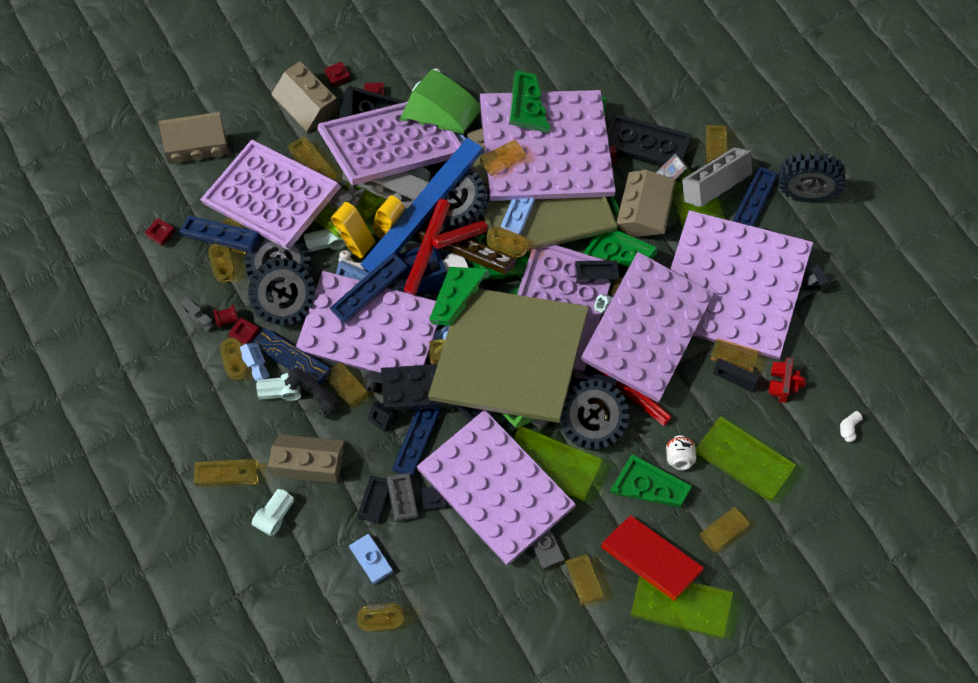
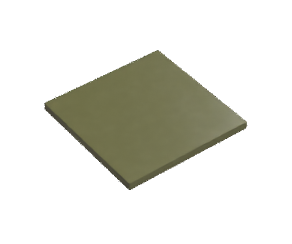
[470,148,618,256]
[428,289,588,423]

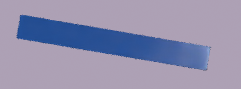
[360,137,484,273]

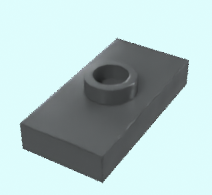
[387,473,418,522]
[532,529,564,571]

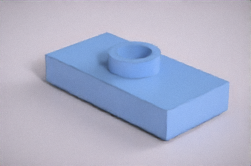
[349,534,393,585]

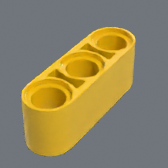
[372,195,404,239]
[331,202,376,258]

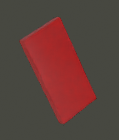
[601,515,704,601]

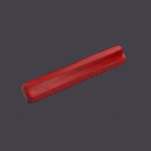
[432,221,488,249]

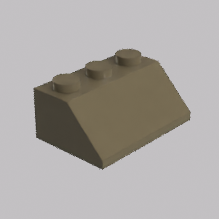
[271,61,339,133]
[159,112,229,164]
[616,170,676,237]
[268,434,345,483]

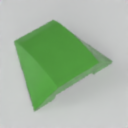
[400,69,481,134]

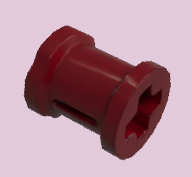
[213,305,238,328]

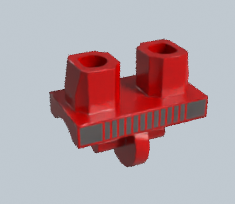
[768,358,806,403]

